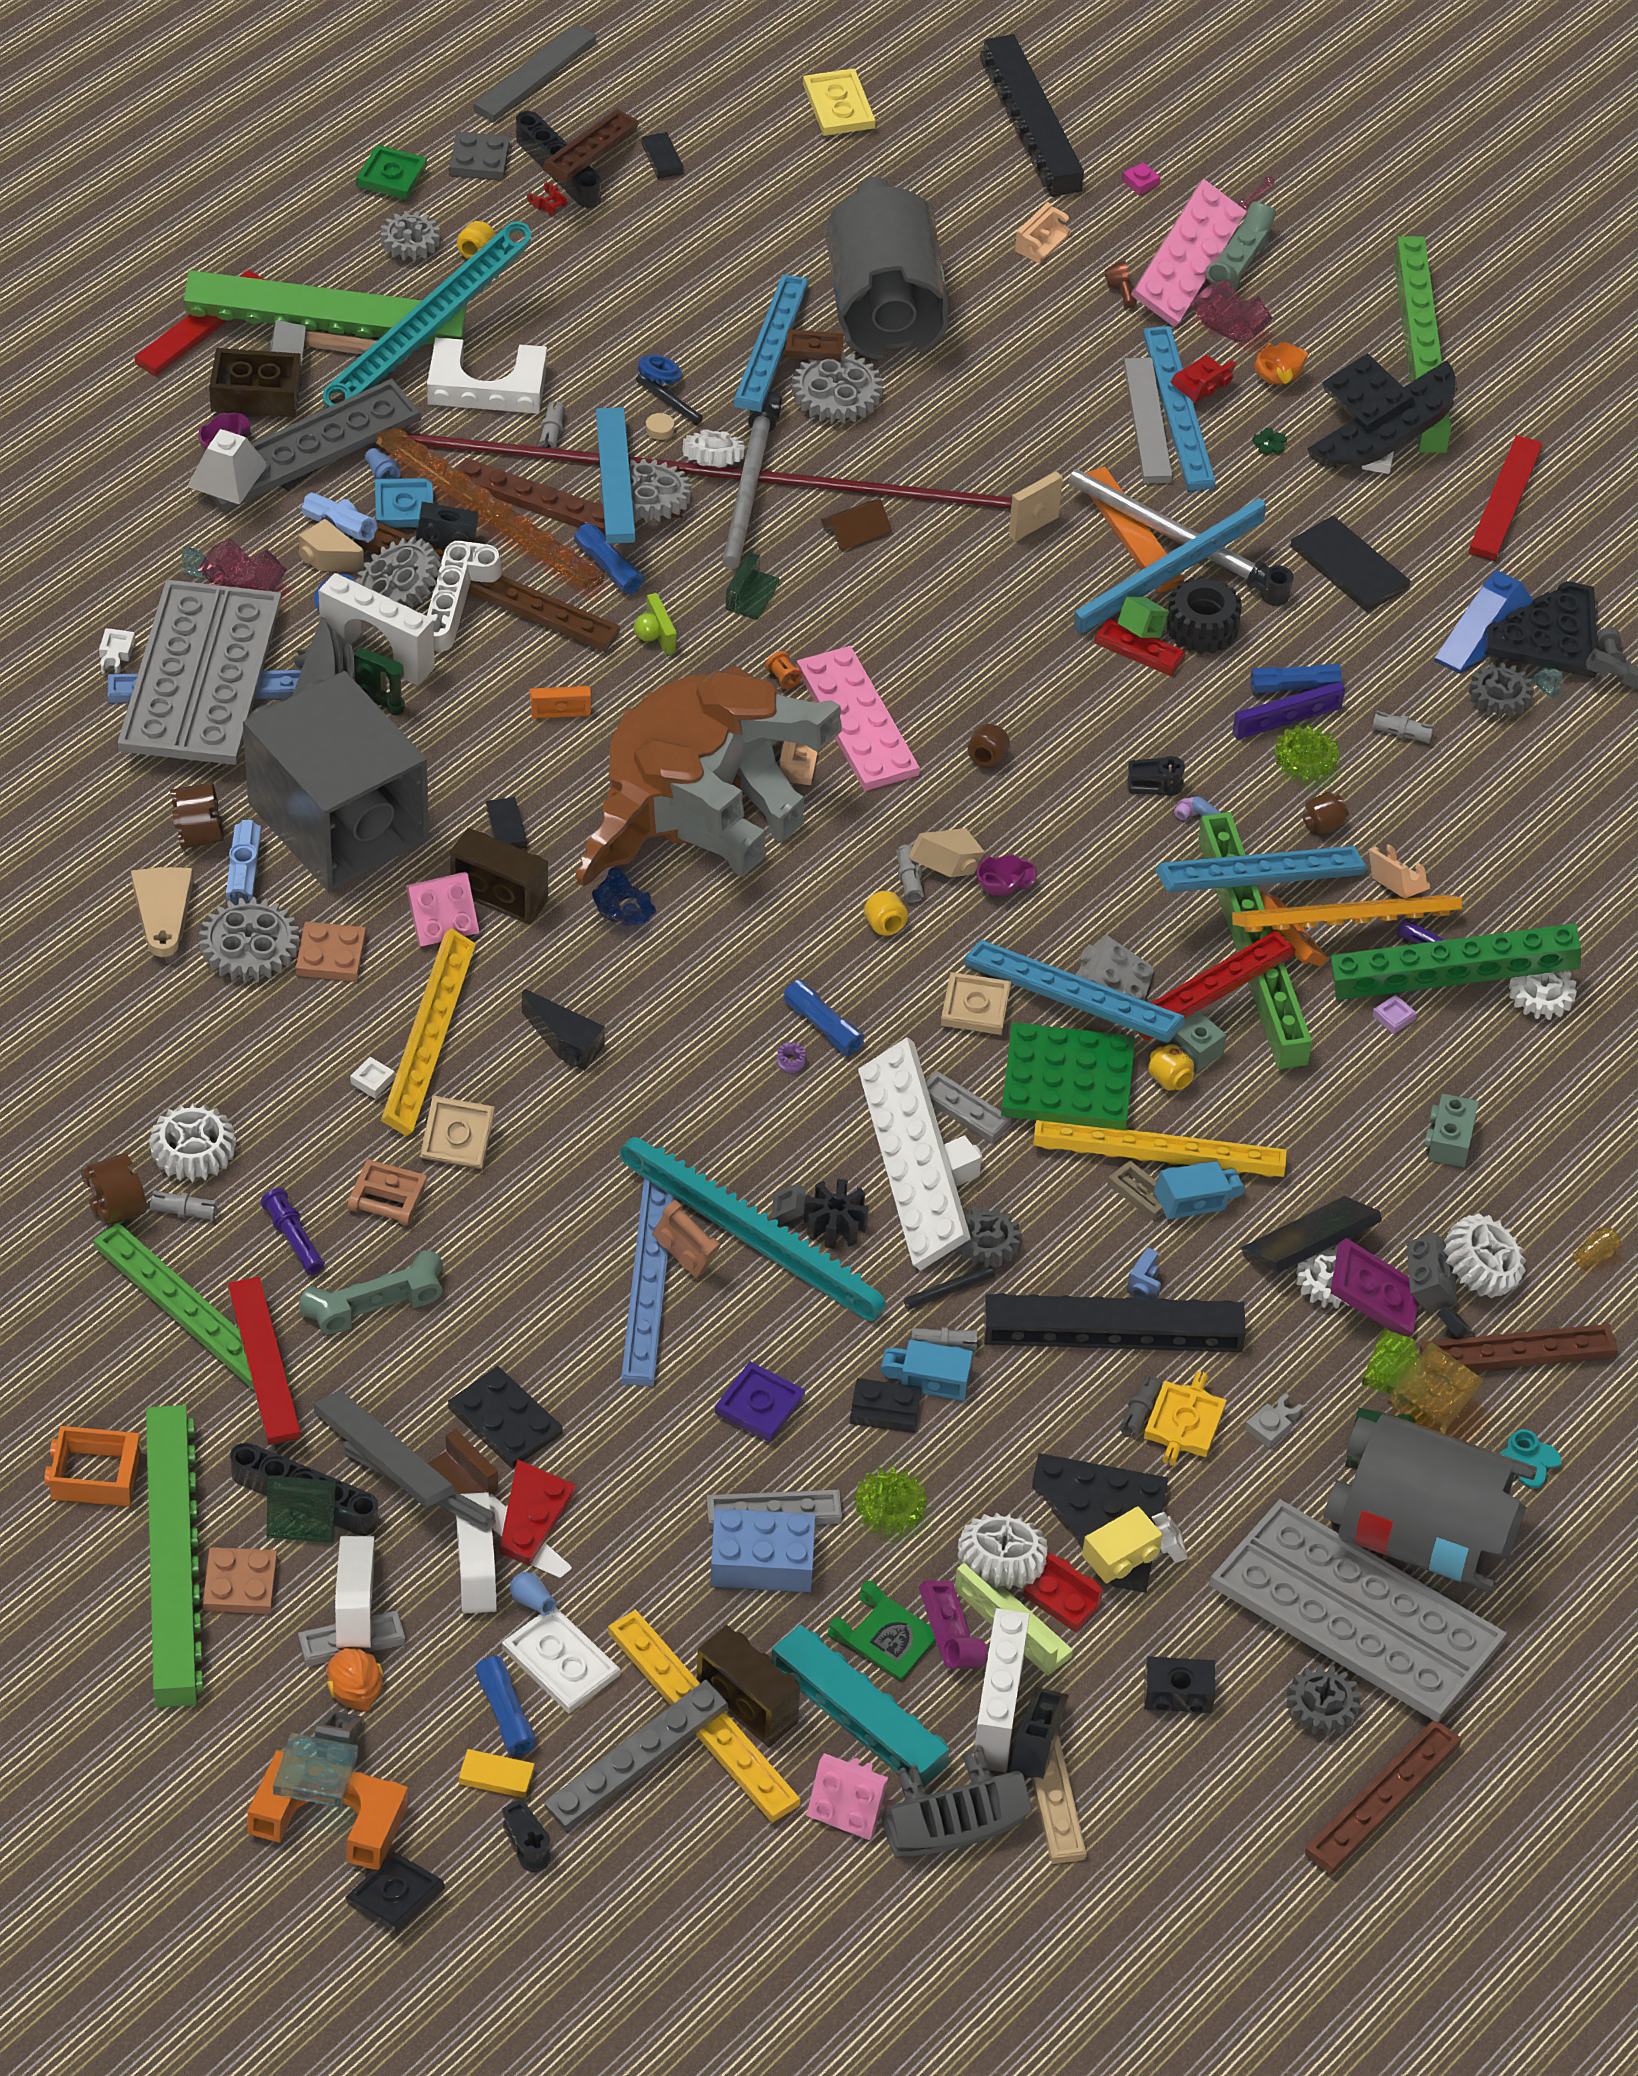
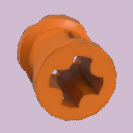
[765,651,803,689]

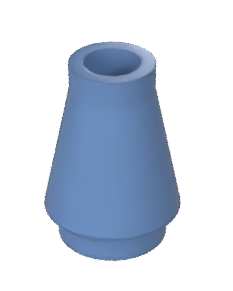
[365,448,400,479]
[510,1572,556,1616]

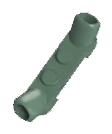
[1205,201,1277,298]
[299,1250,444,1334]

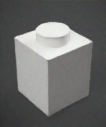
[944,1135,983,1187]

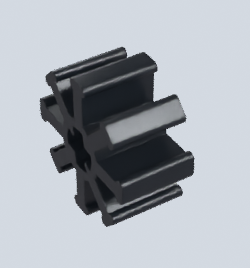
[804,1179,869,1249]

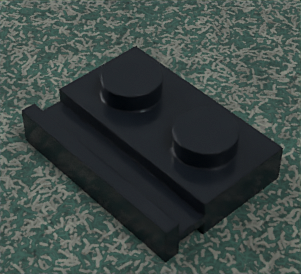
[849,1378,921,1433]

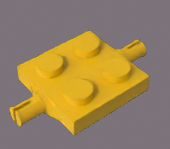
[1144,1371,1227,1466]

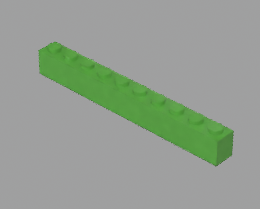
[1394,236,1451,453]
[184,270,466,346]
[1198,812,1312,1069]
[146,1405,203,1708]

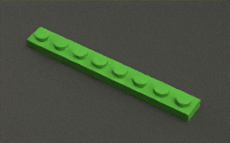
[93,1223,290,1390]

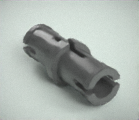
[1119,1375,1163,1438]

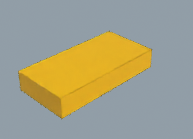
[459,1749,535,1799]

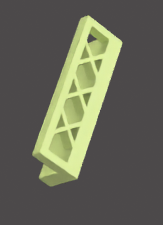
[955,1563,1073,1676]

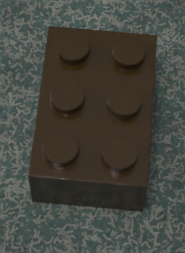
[209,348,302,417]
[450,827,548,925]
[696,1624,800,1748]

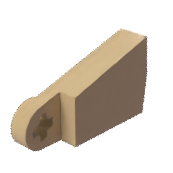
[131,867,193,957]

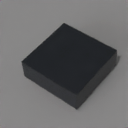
[1437,1306,1475,1338]

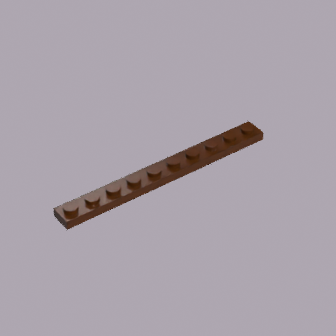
[355,522,620,652]

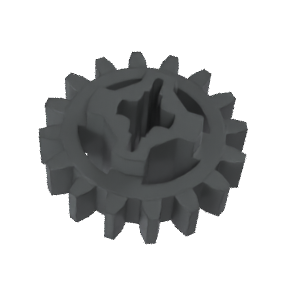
[1469,663,1534,718]
[954,1206,1021,1268]
[1286,1665,1361,1736]

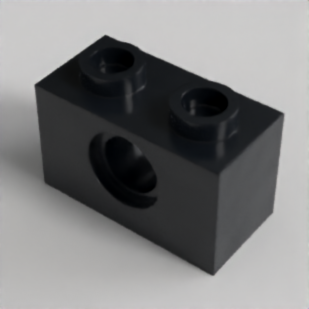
[415,502,479,548]
[1144,1656,1215,1714]

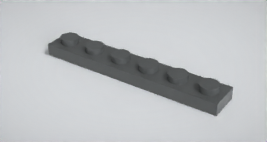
[544,1680,728,1832]

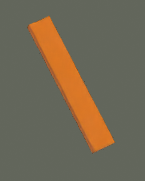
[1086,467,1184,594]

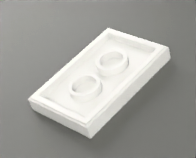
[502,1607,620,1714]

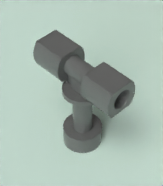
[1586,627,1638,689]

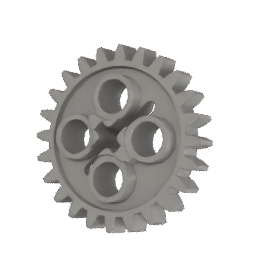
[792,351,883,424]
[599,459,692,522]
[356,537,442,609]
[199,897,300,983]

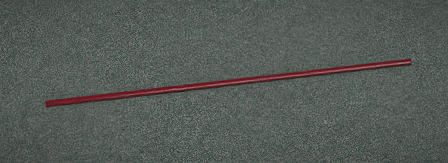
[378,432,1012,509]

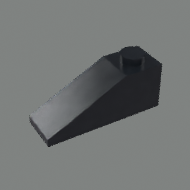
[522,989,605,1070]
[1010,1687,1069,1779]

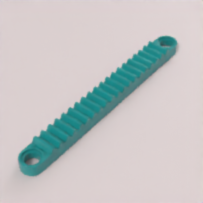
[323,221,531,409]
[619,1137,886,1321]

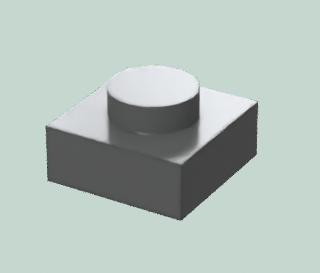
[771,1183,806,1225]

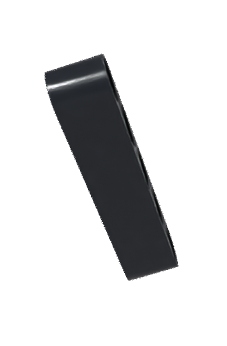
[516,111,601,208]
[230,1442,379,1536]

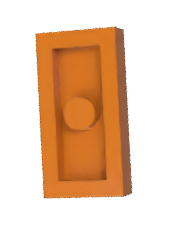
[529,686,591,719]

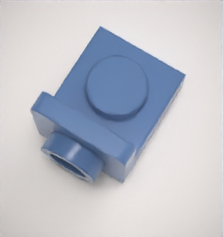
[1126,1247,1161,1299]

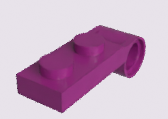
[918,1580,988,1669]

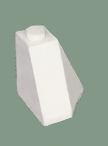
[189,429,267,505]

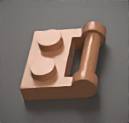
[347,1159,427,1226]
[652,1199,721,1279]

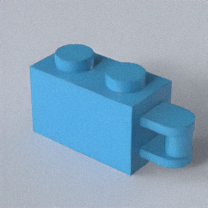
[1153,1161,1246,1219]
[880,1340,973,1401]

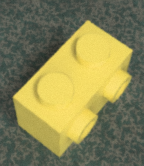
[1082,1506,1163,1584]

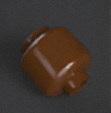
[968,724,1010,768]
[1302,792,1349,836]

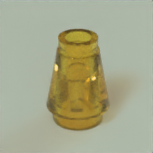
[1573,1226,1622,1269]

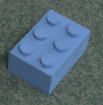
[710,1508,815,1592]

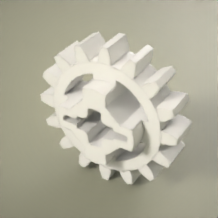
[683,430,745,468]
[1509,971,1577,1020]
[1296,1244,1349,1309]

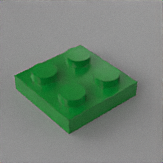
[356,145,427,200]

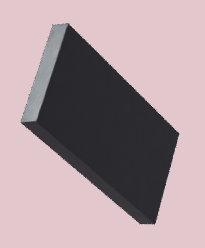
[1290,515,1411,613]
[1241,1196,1382,1273]

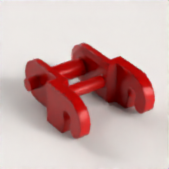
[527,182,568,215]

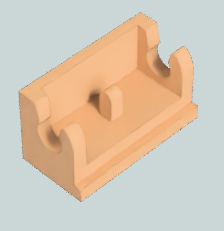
[1015,202,1071,264]
[779,741,818,785]
[1369,844,1430,899]

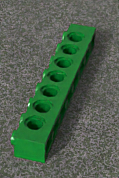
[1331,923,1581,1001]

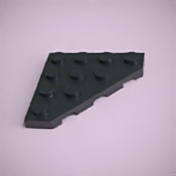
[1483,581,1598,678]
[1032,1453,1169,1593]

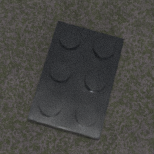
[448,1366,563,1469]

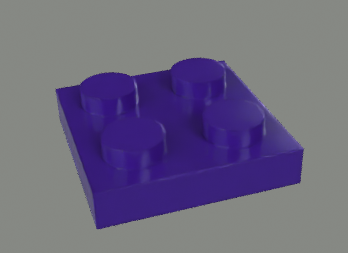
[715,1361,805,1443]

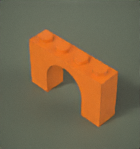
[247,1750,408,1870]

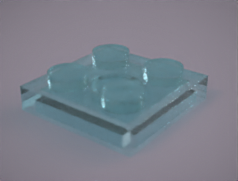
[273,1733,358,1808]

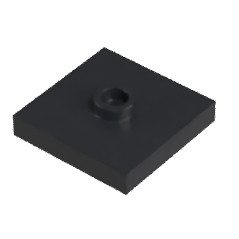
[346,1851,445,1934]

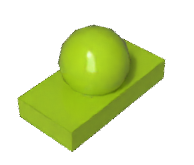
[633,593,677,655]

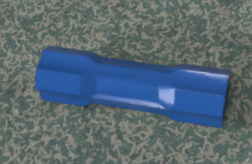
[574,522,644,595]
[1250,664,1342,693]
[783,979,865,1056]
[475,1655,536,1757]

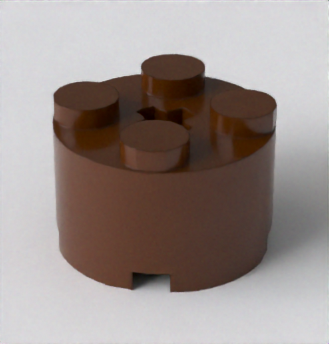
[170,783,224,849]
[81,1153,147,1226]

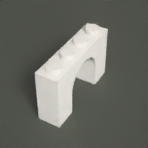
[427,337,547,414]
[318,573,435,686]
[973,1608,1030,1773]

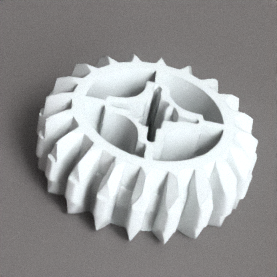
[149,1103,236,1183]
[1443,1213,1526,1298]
[958,1513,1048,1591]

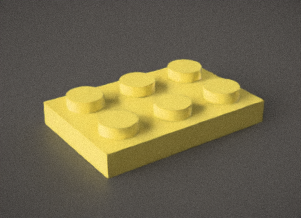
[803,69,875,136]

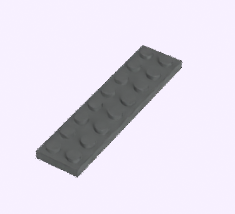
[194,379,421,512]

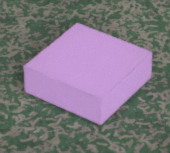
[1372,994,1417,1034]

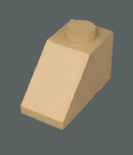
[299,519,364,572]
[909,828,985,877]

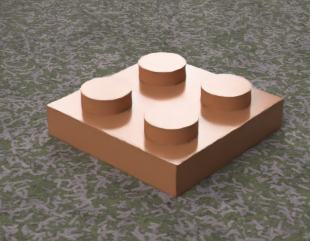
[296,921,366,982]
[203,1547,277,1614]

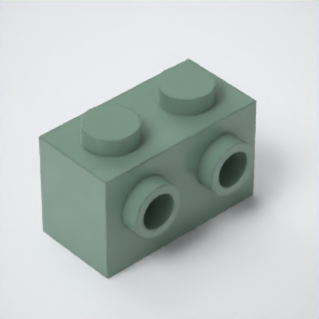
[1157,1011,1227,1072]
[1424,1093,1479,1168]

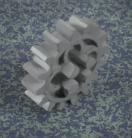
[381,211,440,261]

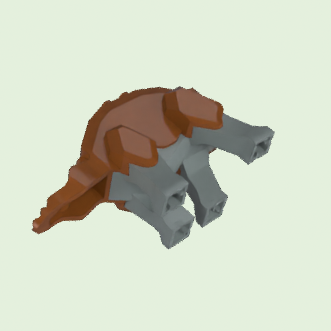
[575,666,842,886]

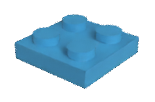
[375,478,433,528]

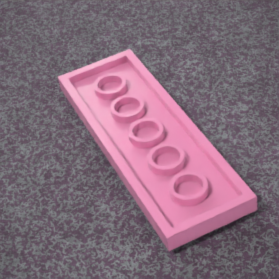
[1131,179,1247,327]
[796,646,920,791]

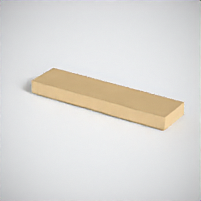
[1032,1735,1086,1864]

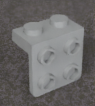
[1075,935,1153,1001]

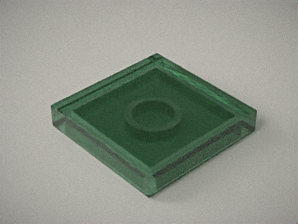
[266,1475,336,1543]

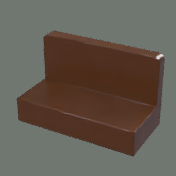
[785,329,844,362]
[821,499,891,550]
[428,1429,498,1495]

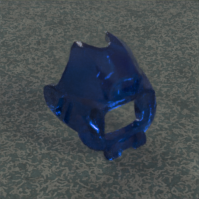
[592,867,656,926]

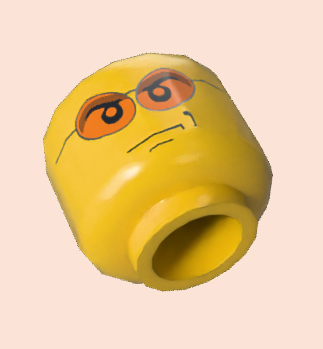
[1148,1044,1194,1091]

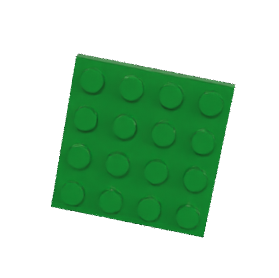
[1001,1022,1135,1130]

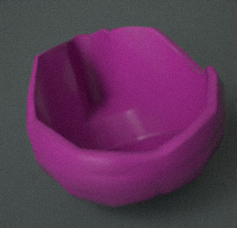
[198,413,251,450]
[976,854,1037,897]

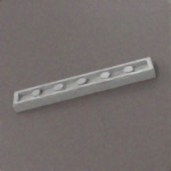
[1124,358,1172,483]

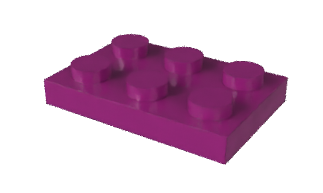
[1330,1238,1418,1339]

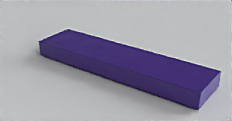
[1232,682,1345,740]

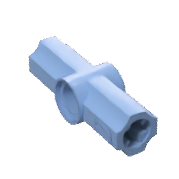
[301,492,378,542]
[226,820,261,905]

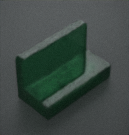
[726,552,780,620]

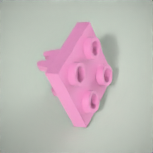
[406,872,480,947]
[806,1753,888,1840]

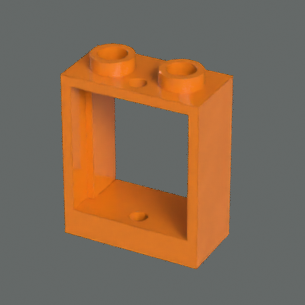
[44,1426,142,1507]

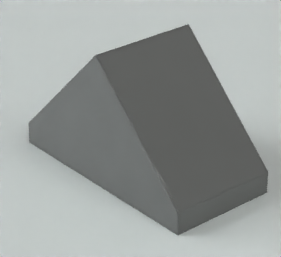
[315,1711,363,1764]

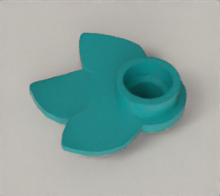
[1499,1429,1562,1489]

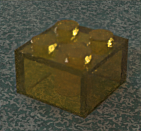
[1387,1342,1484,1434]

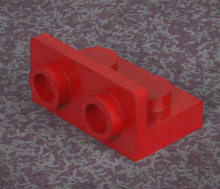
[1171,355,1236,403]
[1023,1553,1103,1633]

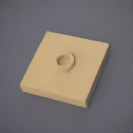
[1009,471,1063,542]
[941,972,1011,1035]
[420,1096,496,1170]

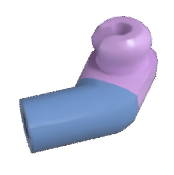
[1174,797,1221,820]

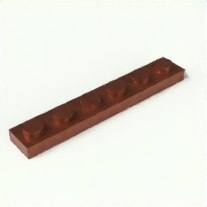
[542,109,640,183]
[453,457,606,536]
[1419,1324,1617,1376]
[1305,1720,1462,1875]

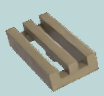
[1107,1161,1164,1221]

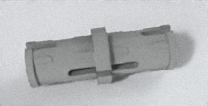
[538,401,565,449]
[1372,710,1434,744]
[896,845,924,903]
[150,1190,218,1221]
[911,1326,977,1351]

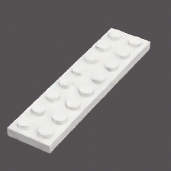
[858,1037,971,1271]

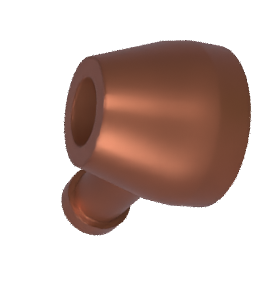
[1104,260,1137,309]

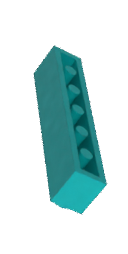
[771,1624,949,1788]

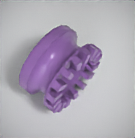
[777,1042,806,1073]

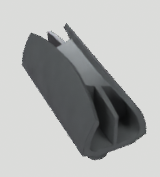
[882,1747,1032,1857]

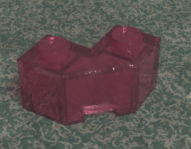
[1190,280,1273,343]
[198,538,287,592]

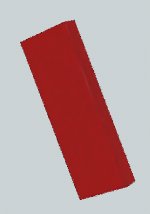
[1094,618,1186,676]

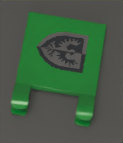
[827,1581,936,1682]

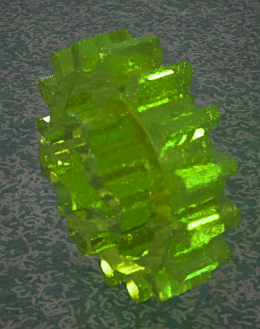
[1274,724,1340,781]
[854,1466,927,1535]

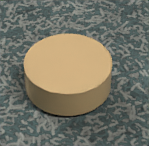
[646,413,674,440]

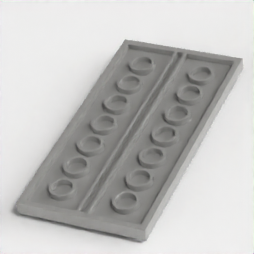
[117,580,282,765]
[1209,1499,1507,1722]

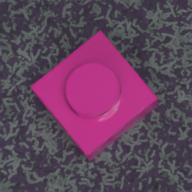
[1122,162,1161,195]

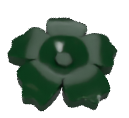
[1252,427,1287,454]

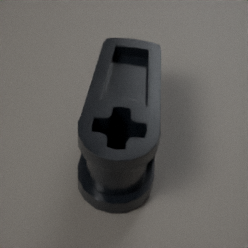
[1127,756,1185,796]
[502,1800,551,1872]

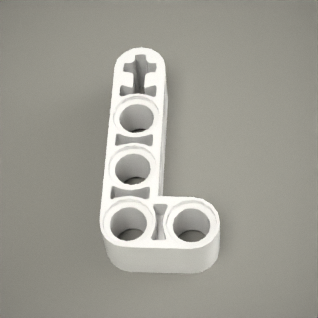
[427,541,502,652]
[456,1492,496,1614]
[335,1536,375,1648]

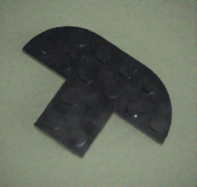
[1307,353,1458,468]

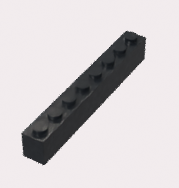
[980,34,1084,197]
[984,1293,1246,1353]

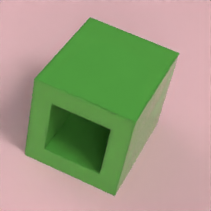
[1118,597,1170,638]

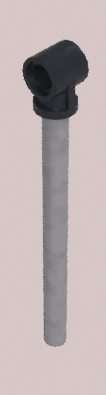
[722,391,782,569]
[1068,469,1294,606]

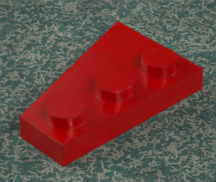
[500,1459,576,1566]

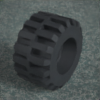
[1166,577,1242,654]

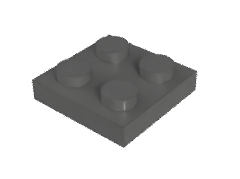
[449,131,510,180]

